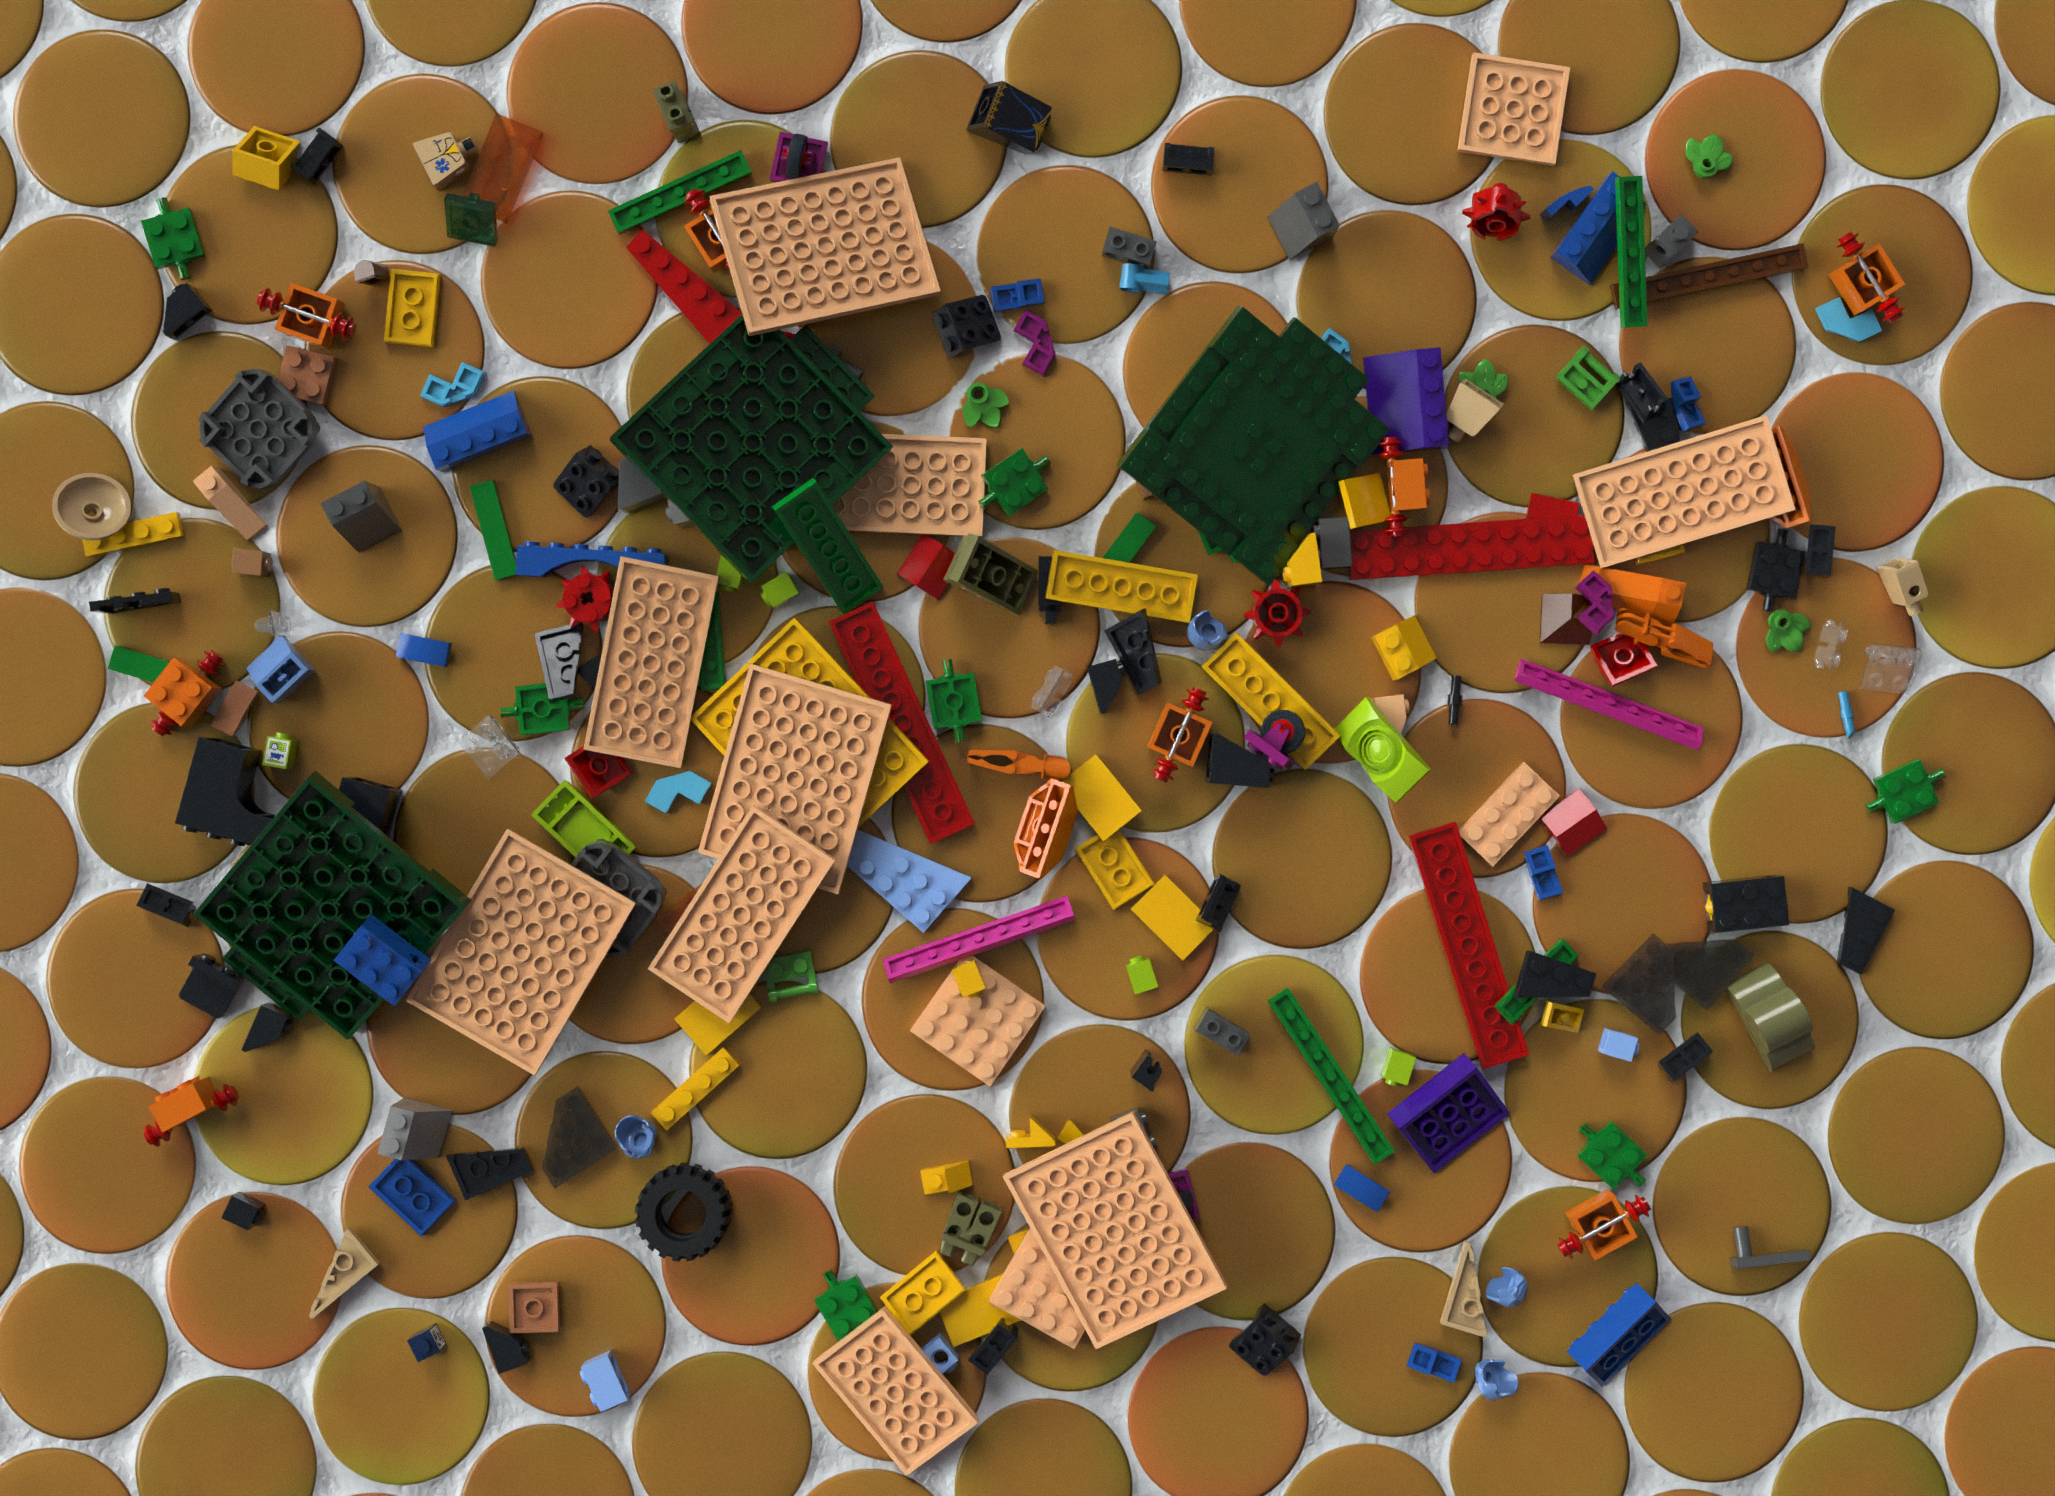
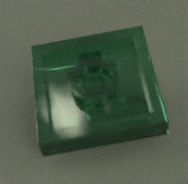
[444,192,498,247]

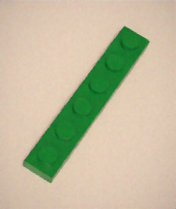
[608,150,752,235]
[1615,176,1648,328]

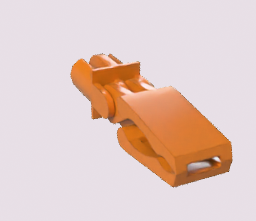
[1615,607,1714,668]
[967,750,1071,780]

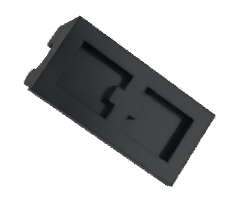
[290,127,343,185]
[1162,142,1214,176]
[1616,362,1668,423]
[1805,524,1836,578]
[1195,874,1241,932]
[136,883,196,928]
[1658,1032,1713,1082]
[1130,1049,1162,1091]
[968,1318,1018,1375]

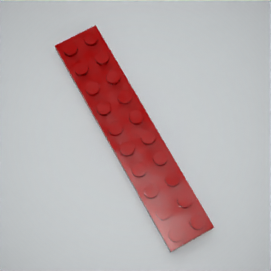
[1349,515,1595,580]
[829,601,975,844]
[1408,821,1529,1069]

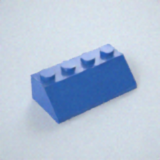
[1550,171,1647,285]
[423,391,532,472]
[1567,1283,1671,1387]

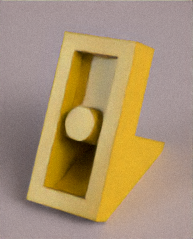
[1540,1000,1584,1033]
[1006,1115,1055,1148]
[920,1160,973,1195]

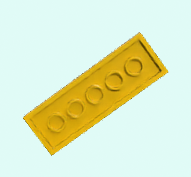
[1045,550,1198,623]
[1201,631,1341,770]

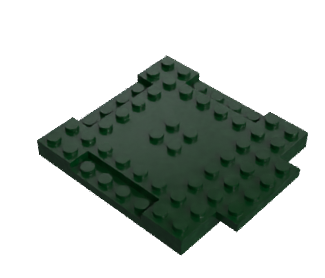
[1116,306,1390,586]
[610,314,893,585]
[193,770,472,1040]

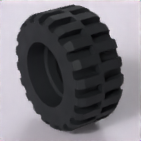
[635,1163,732,1262]

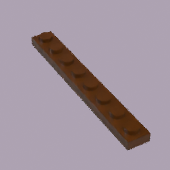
[1610,243,1809,310]

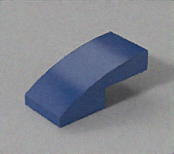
[1540,186,1594,221]
[990,278,1045,313]
[1671,376,1706,432]
[396,633,452,667]
[1524,845,1563,901]
[1334,1164,1391,1212]
[1406,1342,1462,1383]

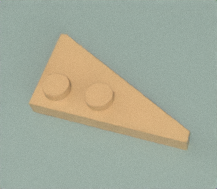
[309,1227,380,1319]
[1440,1240,1487,1338]

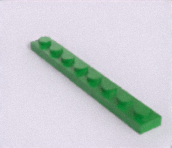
[1267,987,1395,1165]

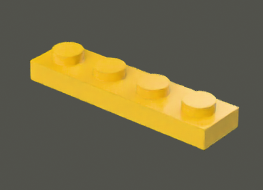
[82,512,185,557]
[650,1047,740,1131]

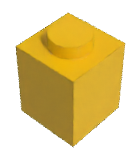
[952,959,986,999]

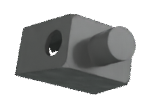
[1645,214,1698,267]

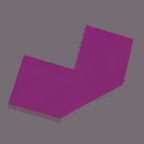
[1013,309,1056,377]
[1575,570,1614,635]

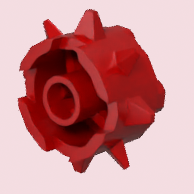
[1462,183,1531,241]
[556,566,614,632]
[1243,580,1311,647]

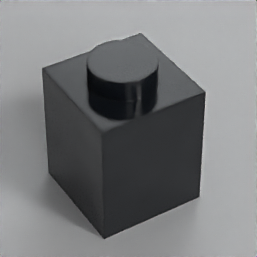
[221,1191,266,1230]

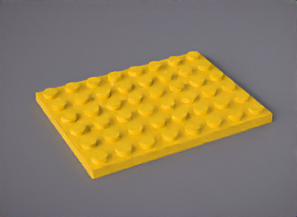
[691,618,929,828]

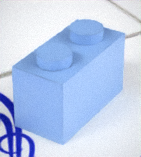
[580,1350,631,1412]

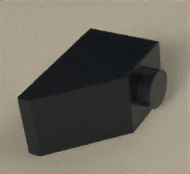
[163,283,212,340]
[1087,659,1125,714]
[241,1003,295,1052]
[482,1321,532,1374]

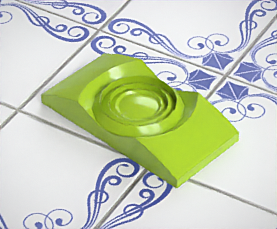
[1335,697,1431,803]
[531,779,636,858]

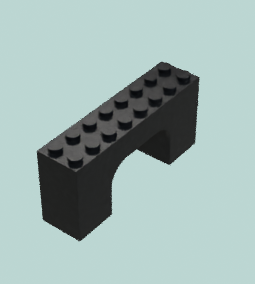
[175,737,402,846]

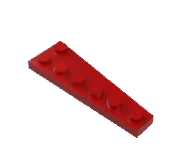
[626,229,742,344]

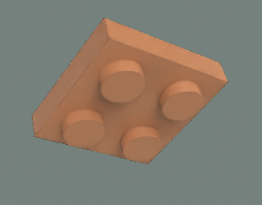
[278,345,337,406]
[508,1281,560,1333]

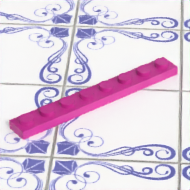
[1514,659,1704,750]
[883,896,1076,984]

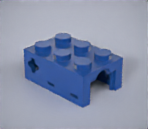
[333,914,431,1006]

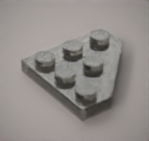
[1603,933,1676,1035]
[1649,939,1755,1011]
[542,1086,618,1188]

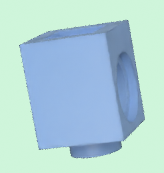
[1598,1027,1639,1062]
[921,1332,959,1374]

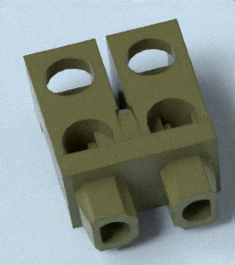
[652,80,701,144]
[940,1190,1002,1266]

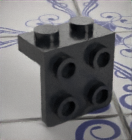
[932,295,1001,359]
[553,445,619,518]
[179,953,244,1019]
[1229,1303,1301,1376]

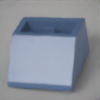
[246,635,317,704]

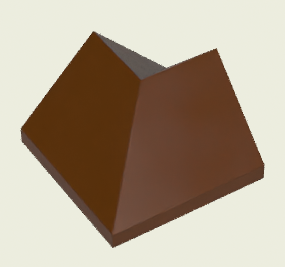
[1539,593,1592,645]

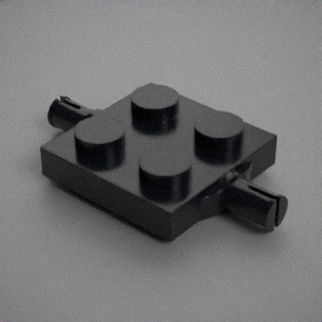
[1746,529,1806,612]

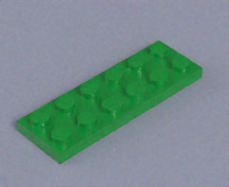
[772,478,884,615]

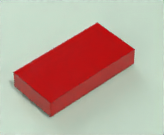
[1526,493,1580,518]

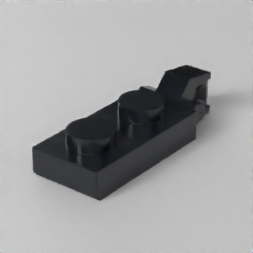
[1038,556,1063,624]

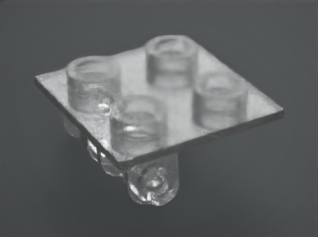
[1860,643,1921,694]
[459,714,521,780]

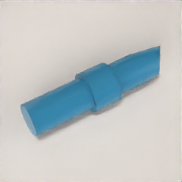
[1838,691,1855,738]

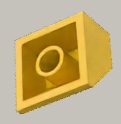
[232,126,300,190]
[1281,533,1322,589]
[1371,615,1437,681]

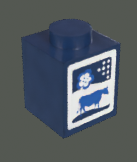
[407,1323,447,1362]

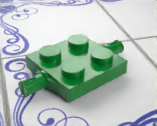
[141,197,205,280]
[978,448,1051,516]
[926,659,982,743]
[500,683,585,735]
[1865,758,1946,824]
[1577,1120,1648,1190]
[814,1269,878,1342]

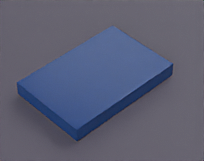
[369,1159,457,1237]

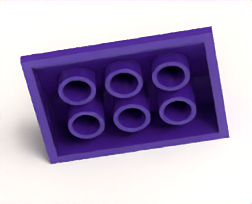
[1363,347,1449,455]
[1387,1053,1510,1173]

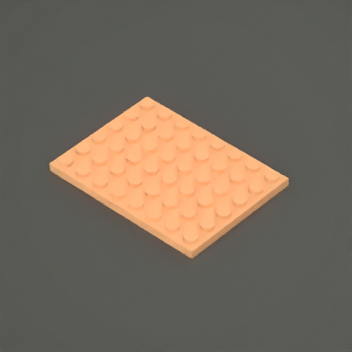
[710,157,941,336]
[698,664,893,894]
[406,829,637,1076]
[1003,1111,1228,1349]

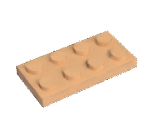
[1459,762,1560,867]

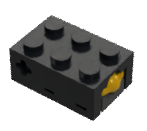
[1703,875,1789,933]

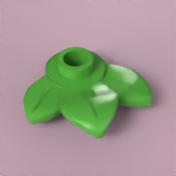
[1685,134,1733,179]
[1459,359,1508,398]
[962,382,1009,427]
[1766,609,1811,652]

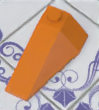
[1580,564,1687,627]

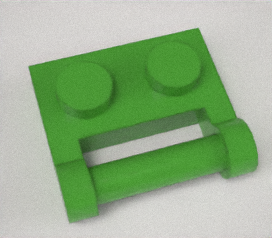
[1555,345,1620,410]
[764,950,819,1003]

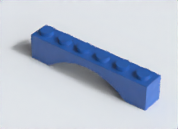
[516,541,668,578]

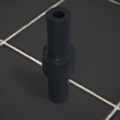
[1447,675,1463,725]

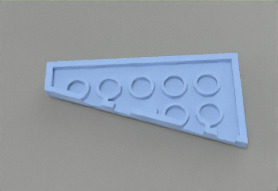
[848,830,972,933]

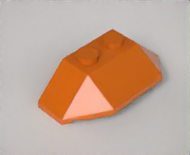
[1770,426,1811,528]
[1013,778,1078,879]

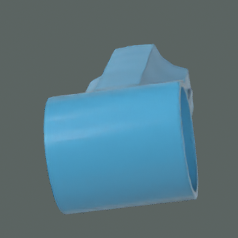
[1119,263,1170,294]

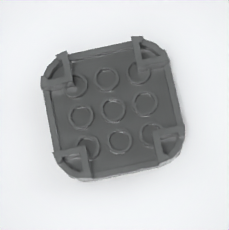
[198,369,320,488]
[571,839,667,958]

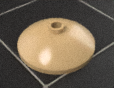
[52,473,131,540]

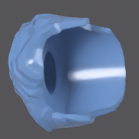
[1187,610,1228,651]
[614,1115,657,1159]
[1486,1267,1528,1308]
[1474,1359,1519,1401]

